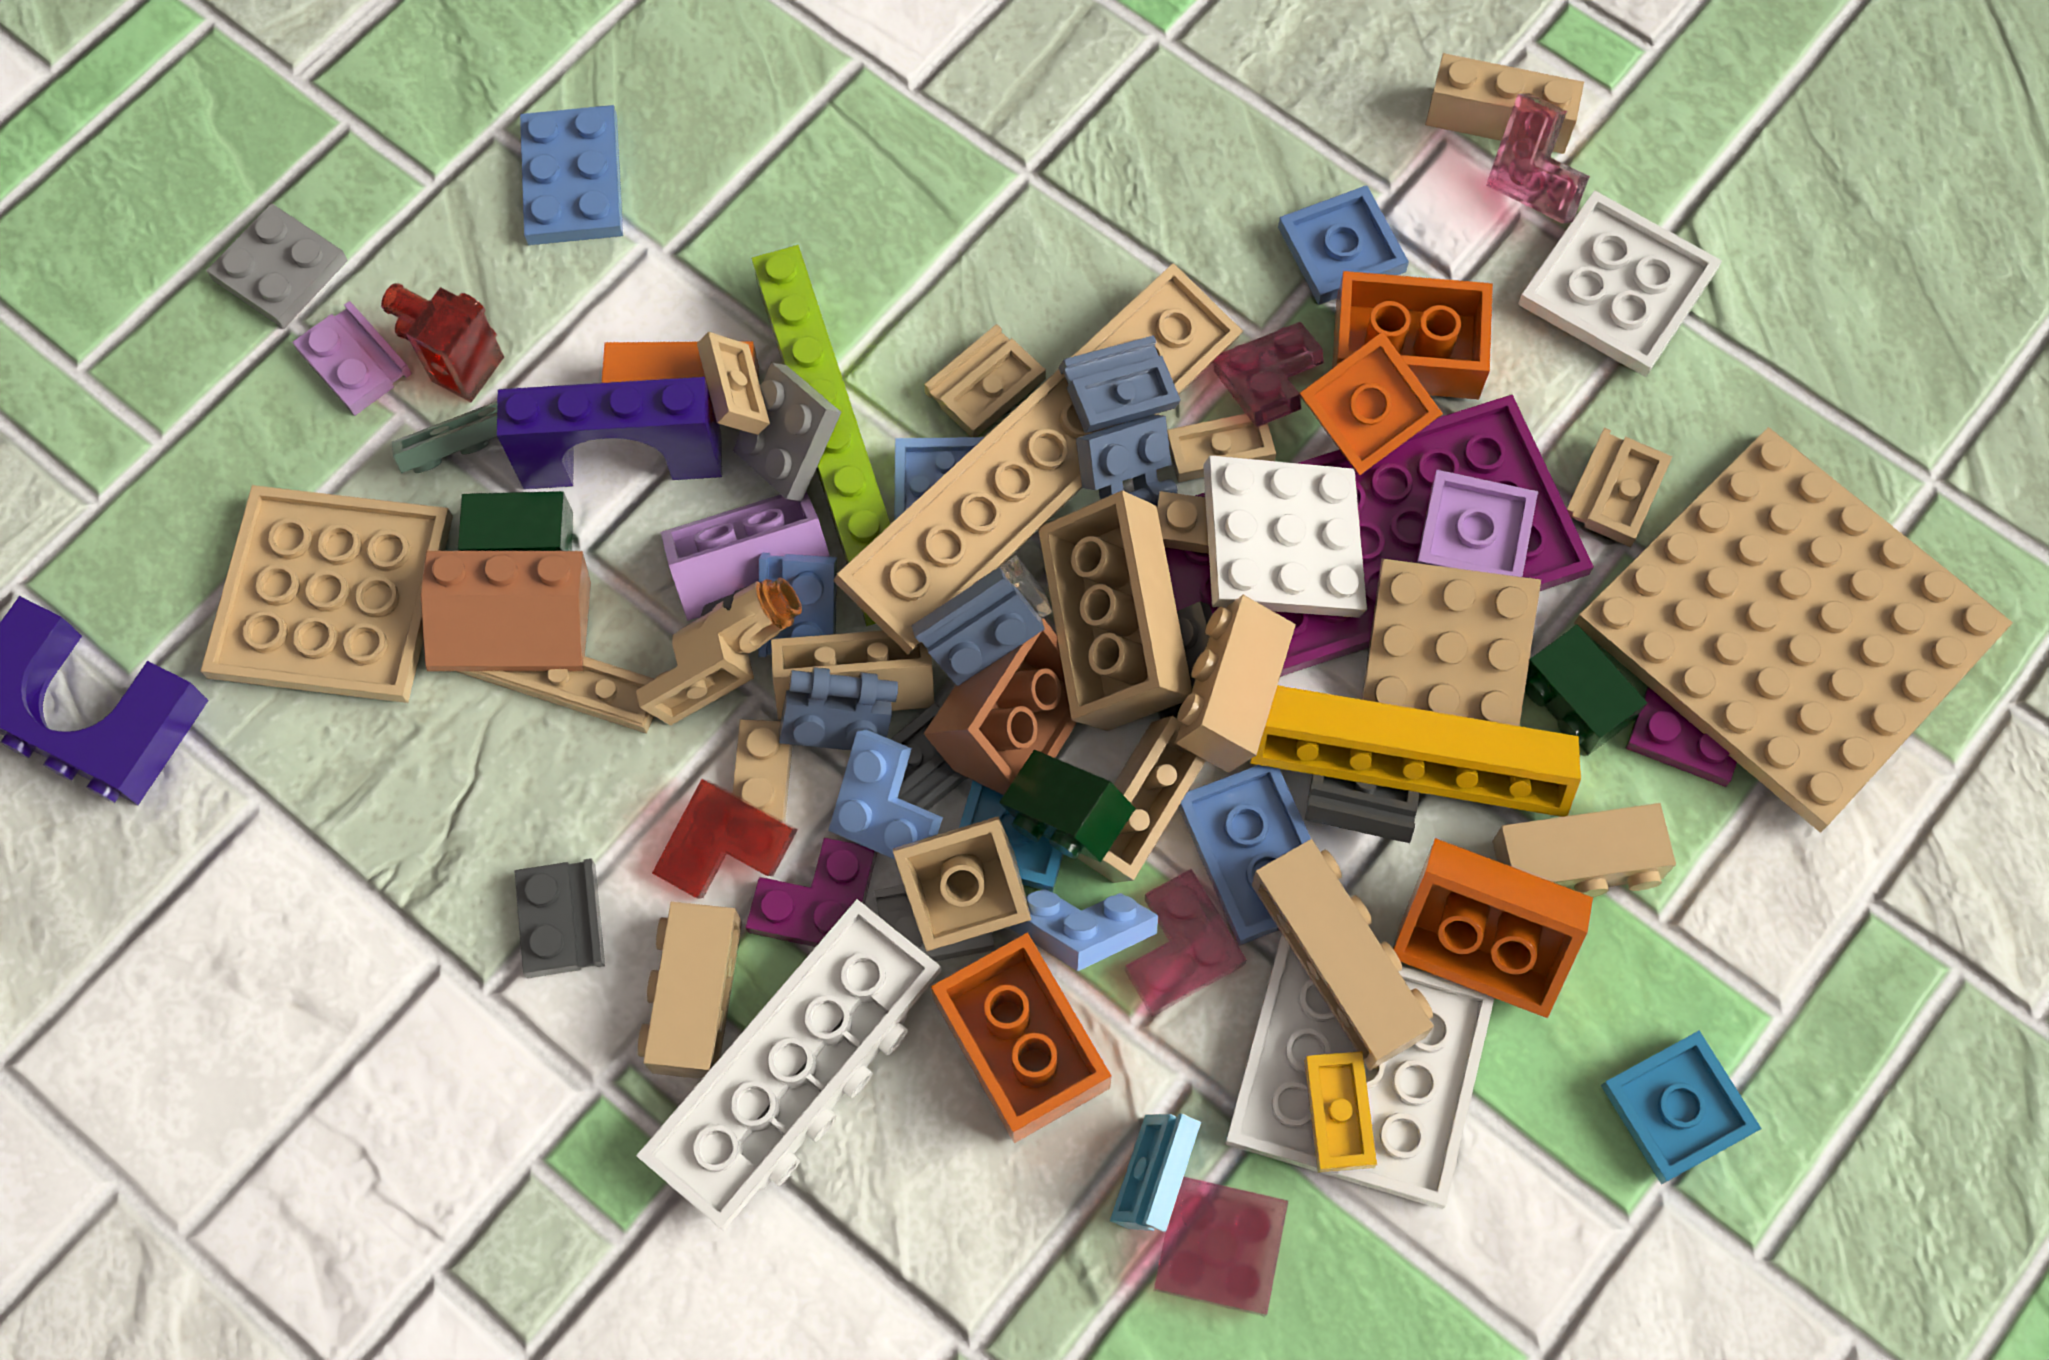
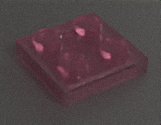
[1153,1177,1288,1317]

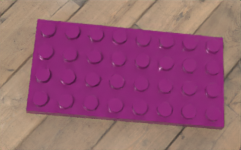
[1165,394,1594,677]

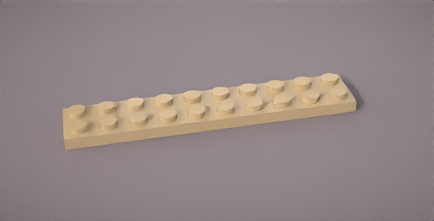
[833,263,1243,655]

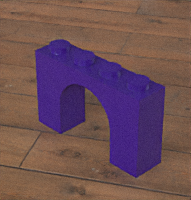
[497,377,722,489]
[0,596,209,805]

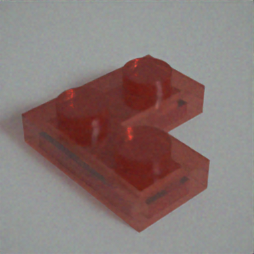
[652,779,798,899]

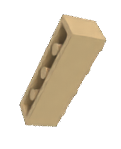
[1251,839,1434,1071]

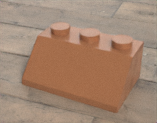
[421,551,591,671]
[924,615,1077,795]

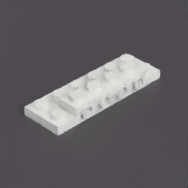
[636,899,942,1231]

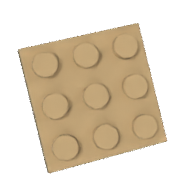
[1361,559,1541,726]

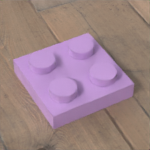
[1416,470,1538,577]

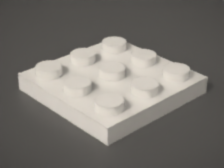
[1518,190,1722,377]
[1203,455,1367,618]

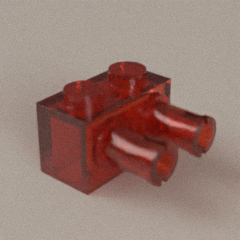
[381,283,504,403]

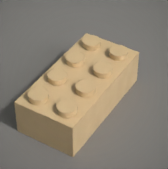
[1038,490,1192,731]

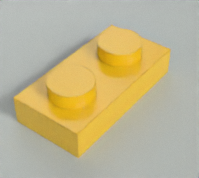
[1304,1051,1377,1173]

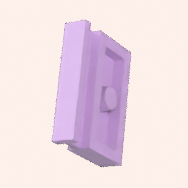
[292,301,412,416]

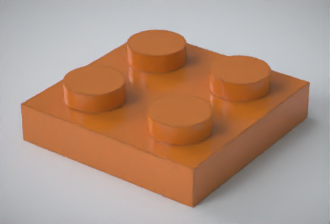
[1299,332,1443,475]

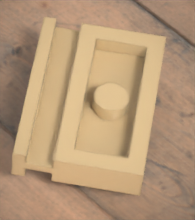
[924,324,1046,437]
[1567,428,1672,547]

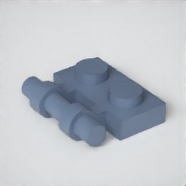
[1076,414,1178,506]
[779,667,898,751]

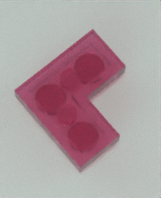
[1486,93,1590,224]
[1213,322,1324,428]
[1125,869,1247,1017]

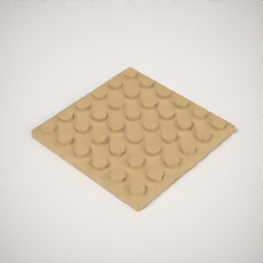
[1574,427,2013,833]

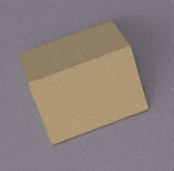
[893,816,1031,952]

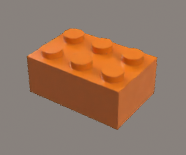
[1332,271,1493,400]
[1393,838,1593,1018]
[931,932,1112,1143]

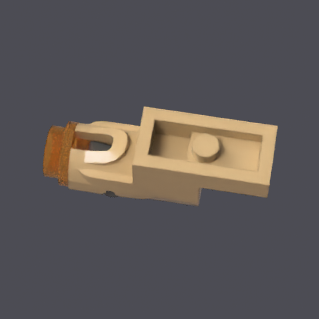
[636,577,802,725]

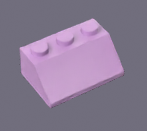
[661,492,830,621]

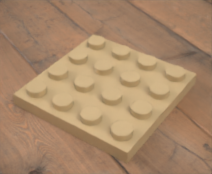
[200,485,453,703]

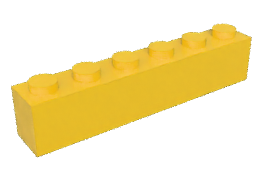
[1250,685,1581,817]

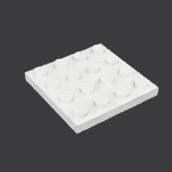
[1225,934,1494,1209]

